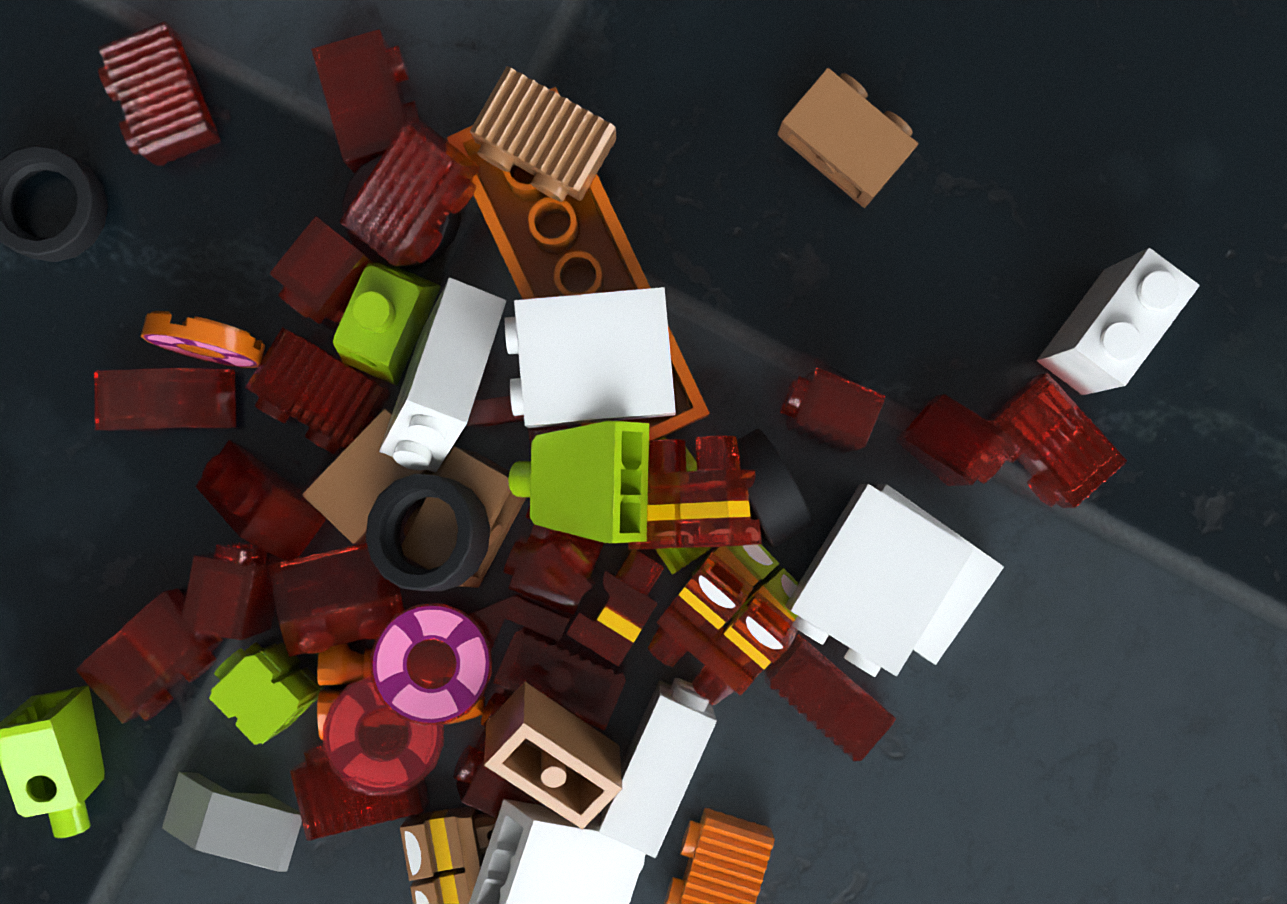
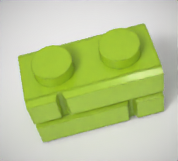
[209,642,325,745]

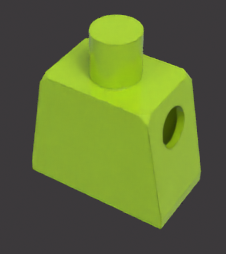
[333,263,441,386]
[508,421,649,543]
[0,685,105,838]

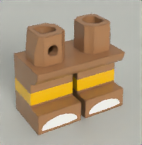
[400,805,499,904]

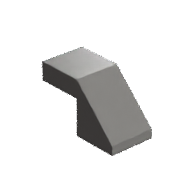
[162,772,304,872]

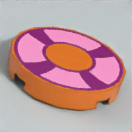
[140,311,265,368]

